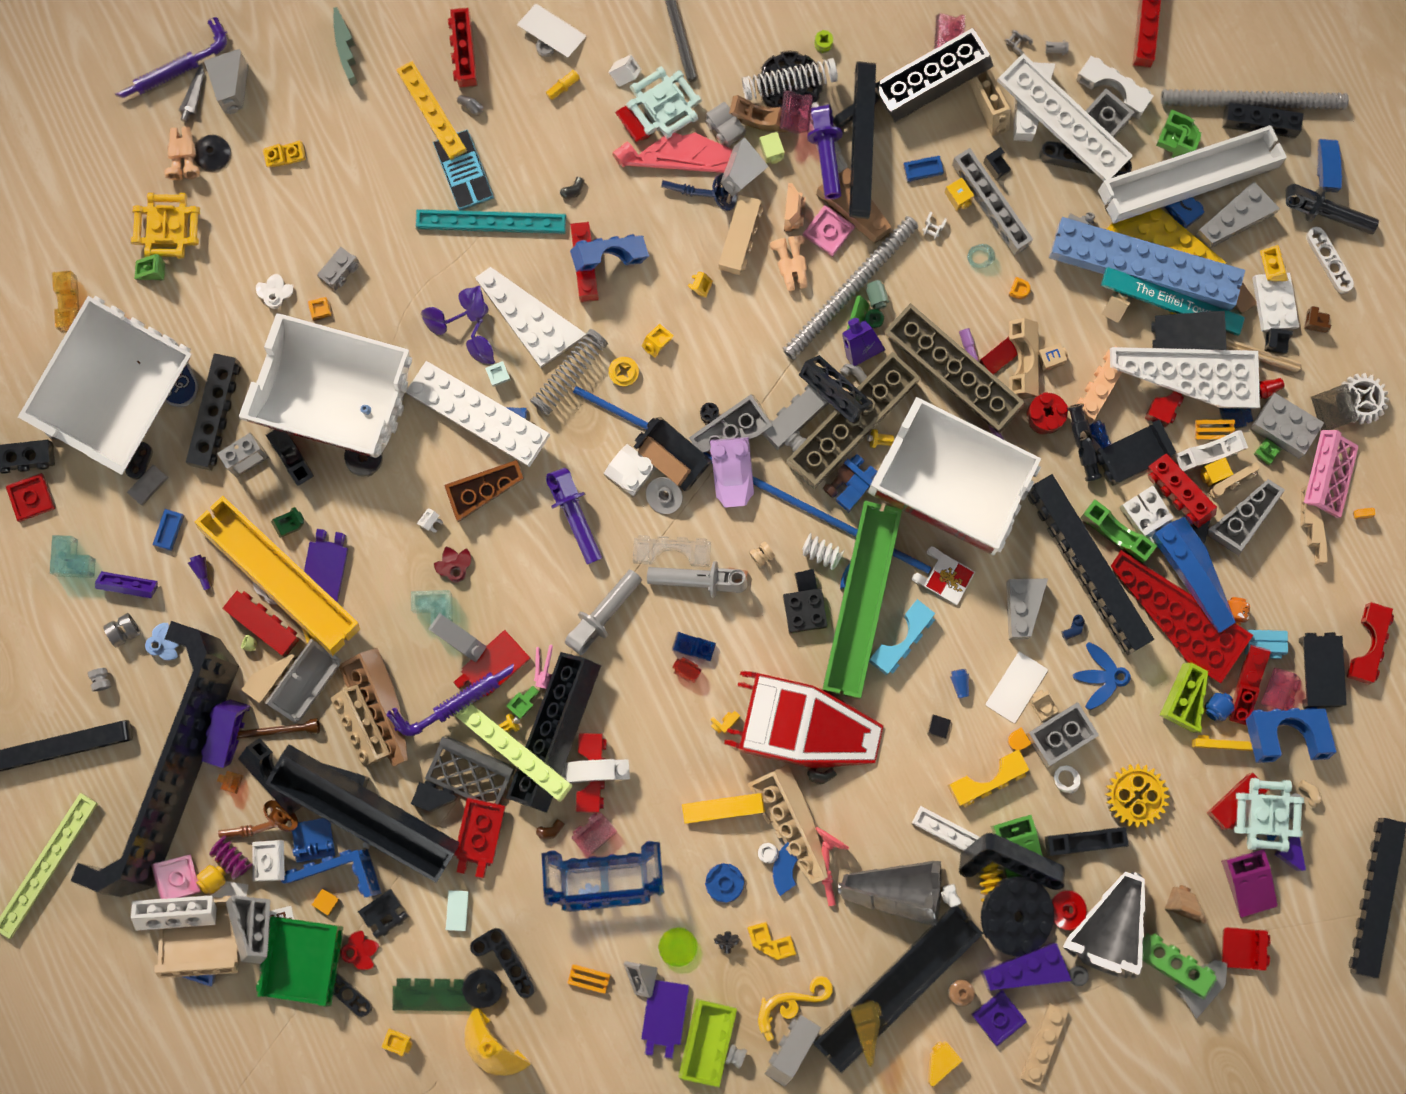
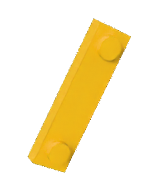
[1191,735,1253,751]

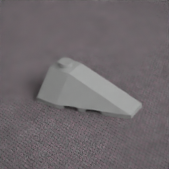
[689,394,773,452]

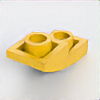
[263,140,306,167]

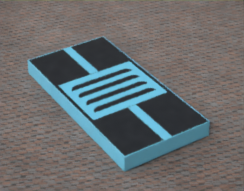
[433,129,494,211]

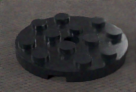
[981,876,1054,956]

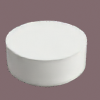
[758,843,779,864]

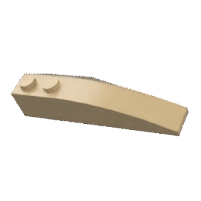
[748,764,828,884]

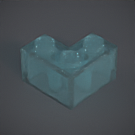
[50,535,96,578]
[411,590,453,624]

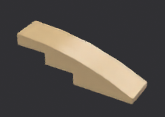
[1300,486,1327,566]

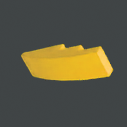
[682,793,765,824]

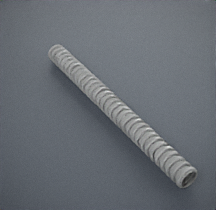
[1161,89,1349,110]
[783,216,919,360]

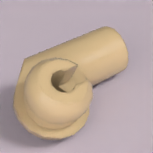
[1298,780,1322,808]

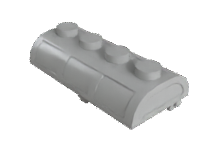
[265,639,341,723]

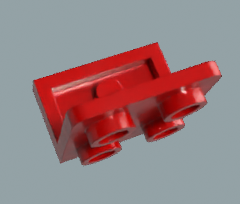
[1222,927,1271,971]

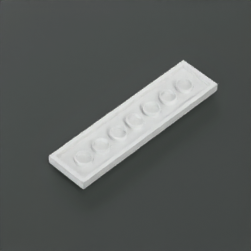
[997,53,1133,181]
[406,361,550,467]

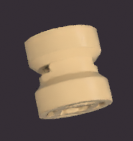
[749,542,775,568]

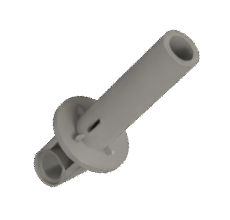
[647,561,747,598]
[565,569,642,655]

